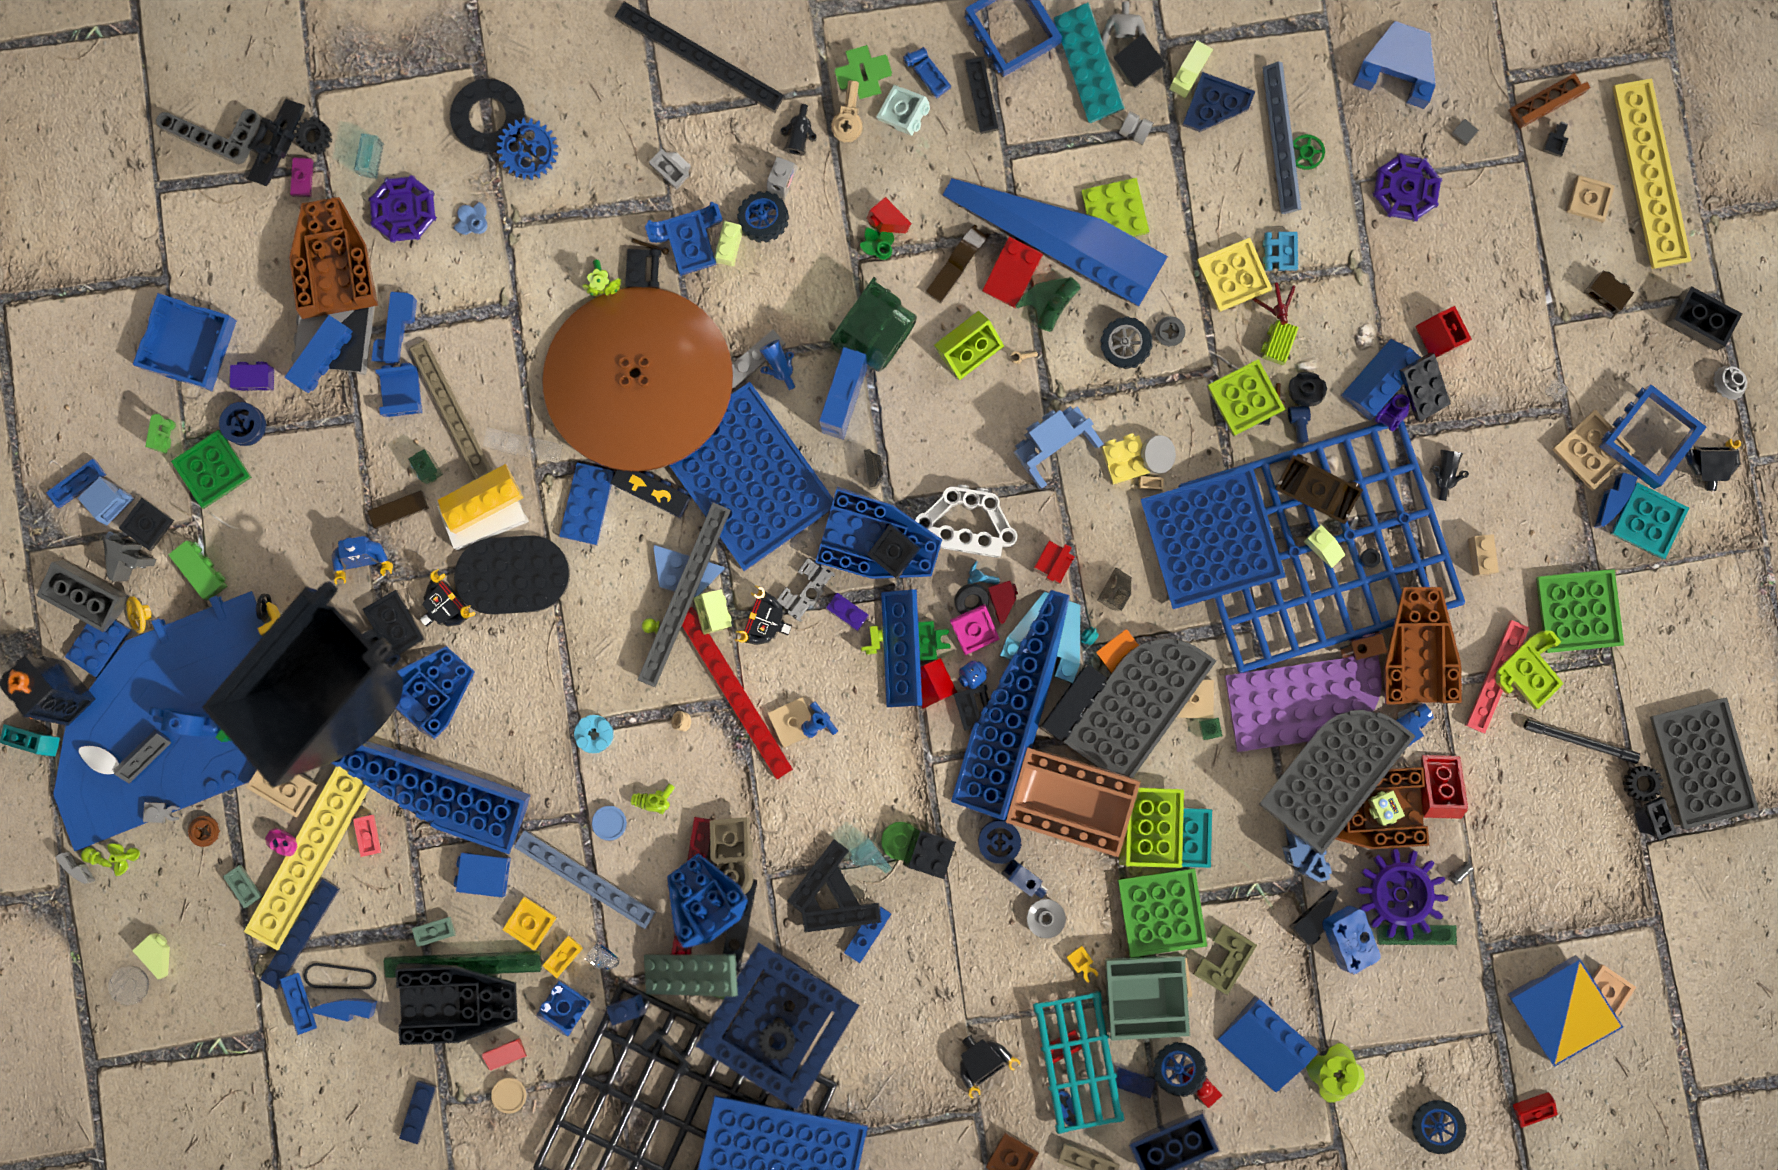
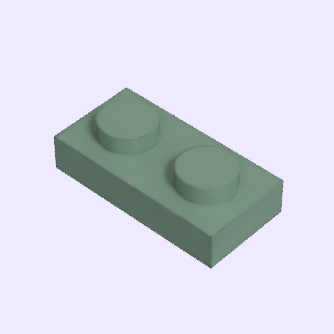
[223,865,263,909]
[412,916,456,947]

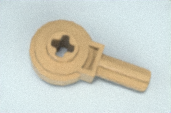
[831,80,863,142]

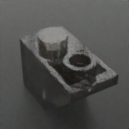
[1097,567,1132,611]

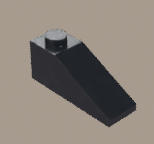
[1289,887,1339,945]

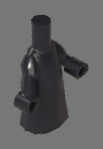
[781,104,817,156]
[1430,450,1469,501]

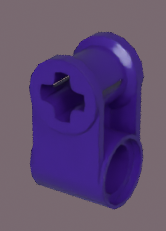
[1375,394,1410,431]

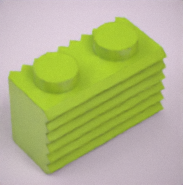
[1260,320,1298,366]

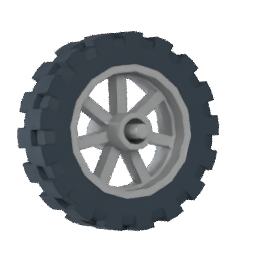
[1100,316,1153,369]

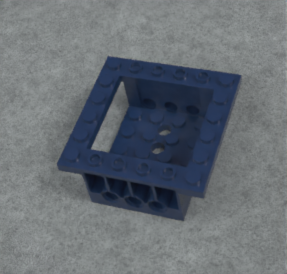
[695,942,860,1110]

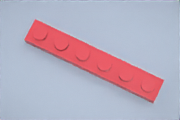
[1465,620,1529,734]

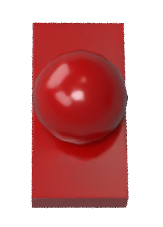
[1183,1067,1223,1108]

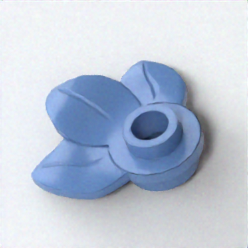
[454,202,487,235]

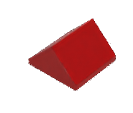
[920,658,957,709]

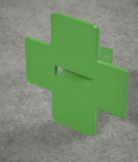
[835,45,892,99]

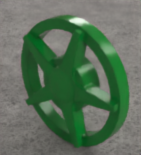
[1293,134,1325,170]

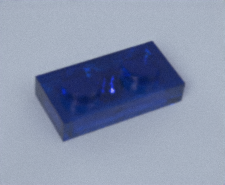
[1115,1067,1156,1099]

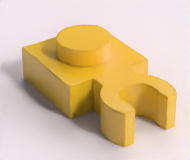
[1066,945,1099,983]

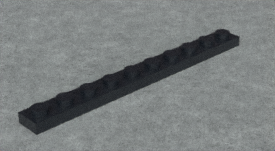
[614,1,785,113]

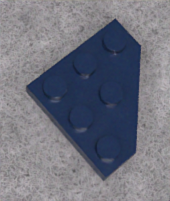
[1182,72,1255,132]

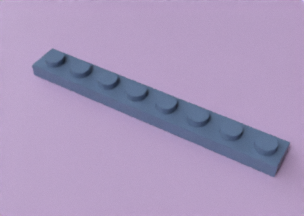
[1262,61,1302,214]
[514,830,656,929]

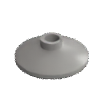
[1027,899,1066,938]

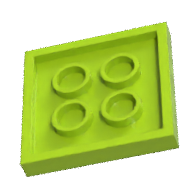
[1081,178,1150,237]
[1207,359,1286,437]

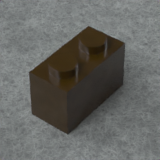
[1584,270,1634,315]

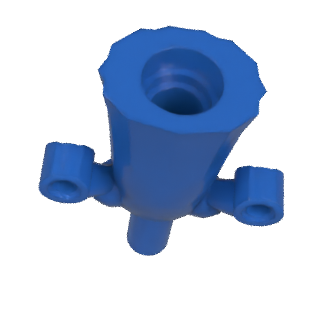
[760,339,796,390]

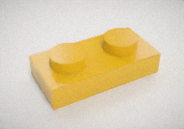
[542,935,583,978]

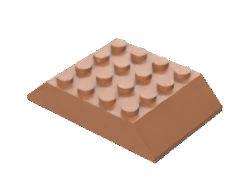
[1006,748,1141,857]

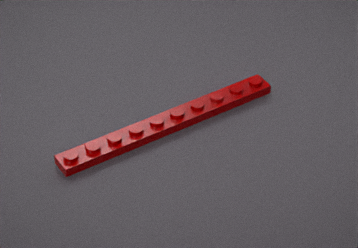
[682,606,793,780]

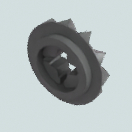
[1155,316,1186,347]

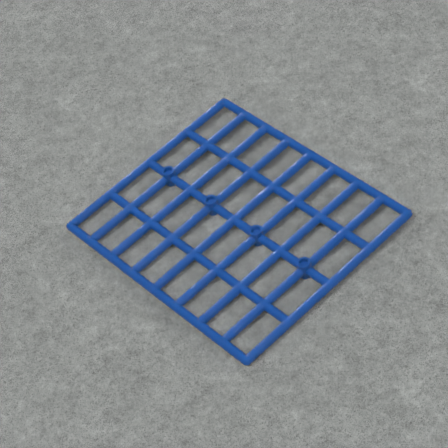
[1178,420,1465,673]

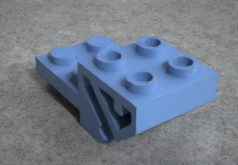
[1282,826,1332,882]

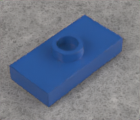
[914,57,951,99]

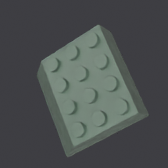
[1104,955,1190,1041]

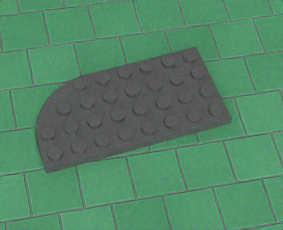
[1063,639,1216,778]
[1258,710,1416,855]

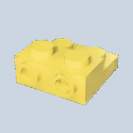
[1101,434,1150,485]

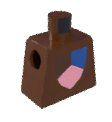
[1339,631,1387,660]

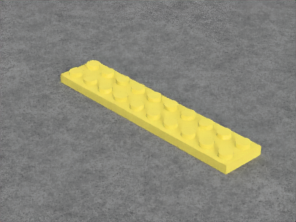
[1612,78,1692,269]
[244,767,370,950]

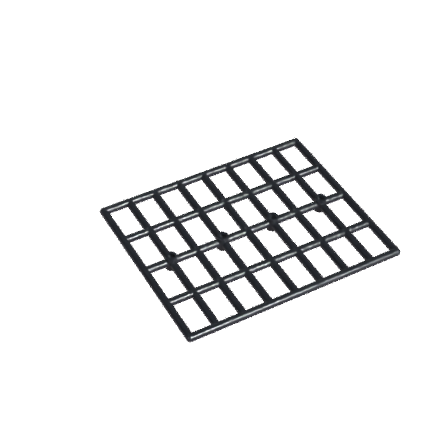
[533,982,837,1170]

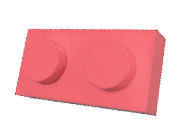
[353,815,382,857]

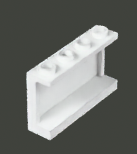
[437,501,529,550]

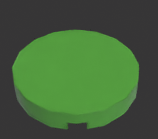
[881,822,914,860]

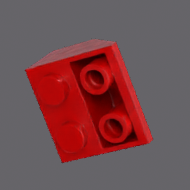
[1415,306,1472,358]

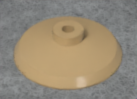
[491,1078,526,1114]

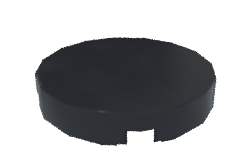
[1288,372,1327,407]

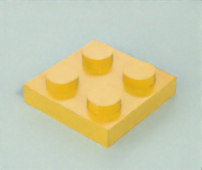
[502,896,557,951]

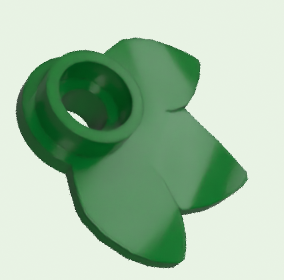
[860,227,894,260]

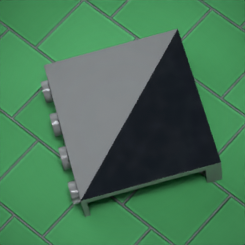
[291,306,374,375]

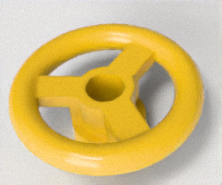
[126,596,151,633]

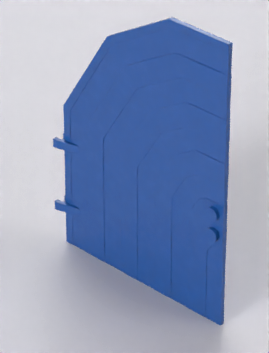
[53,591,265,852]

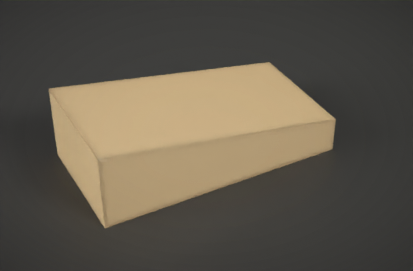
[1138,476,1164,490]

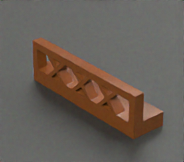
[1509,73,1591,129]

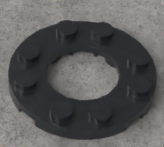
[450,79,526,154]

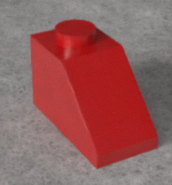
[867,197,912,234]

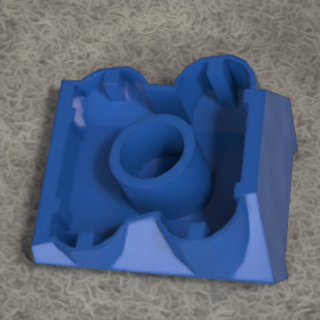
[536,981,591,1037]

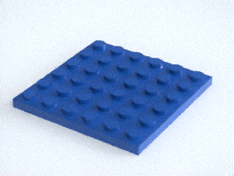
[1141,466,1286,610]

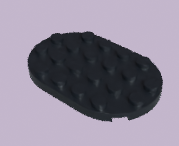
[454,535,570,615]

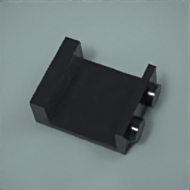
[642,1027,692,1078]

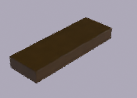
[368,490,429,529]

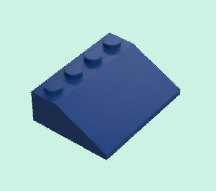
[1217,996,1319,1093]

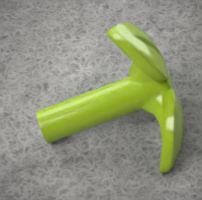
[107,843,140,876]

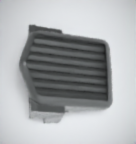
[103,531,157,582]

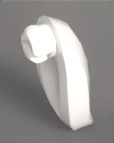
[79,746,119,774]

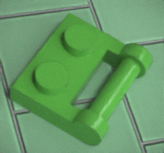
[145,414,176,454]

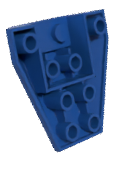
[395,646,475,740]
[667,853,748,948]

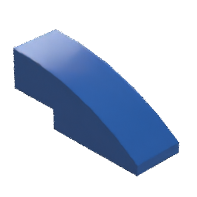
[1594,473,1638,528]
[310,998,377,1022]

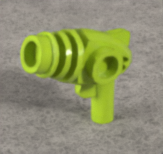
[631,784,675,815]

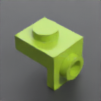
[861,626,883,655]

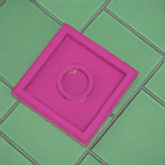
[950,604,1000,655]

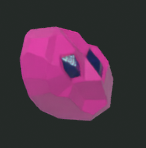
[265,828,297,856]

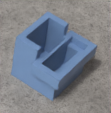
[78,477,134,525]

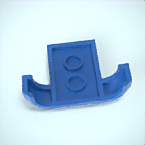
[645,202,722,276]

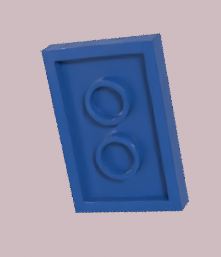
[65,620,131,678]

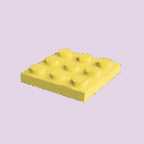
[1197,238,1272,312]

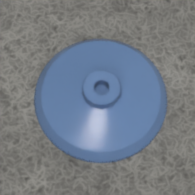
[592,806,627,841]

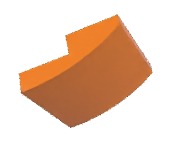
[1095,629,1139,674]

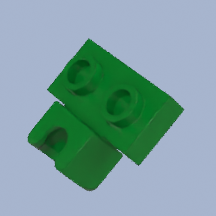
[918,621,951,661]

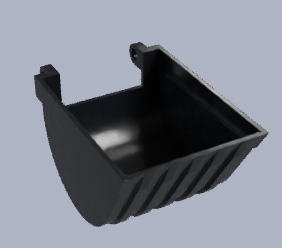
[202,581,403,788]

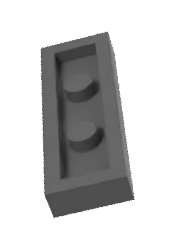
[113,730,171,783]

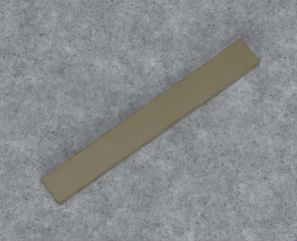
[409,339,492,480]

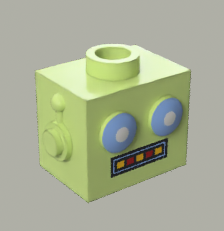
[1368,790,1405,826]

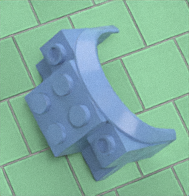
[1013,406,1104,489]

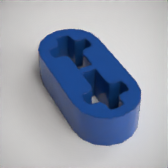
[1058,1089,1076,1126]

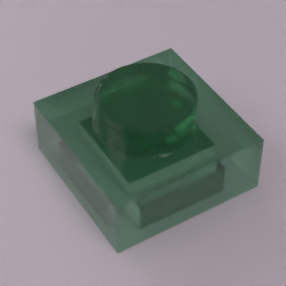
[1199,718,1223,740]

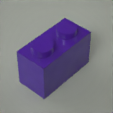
[230,361,274,391]
[826,593,869,632]

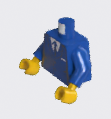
[331,536,393,585]

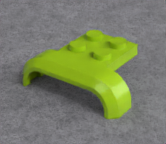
[1495,631,1564,709]

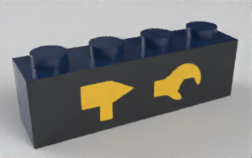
[611,470,691,519]

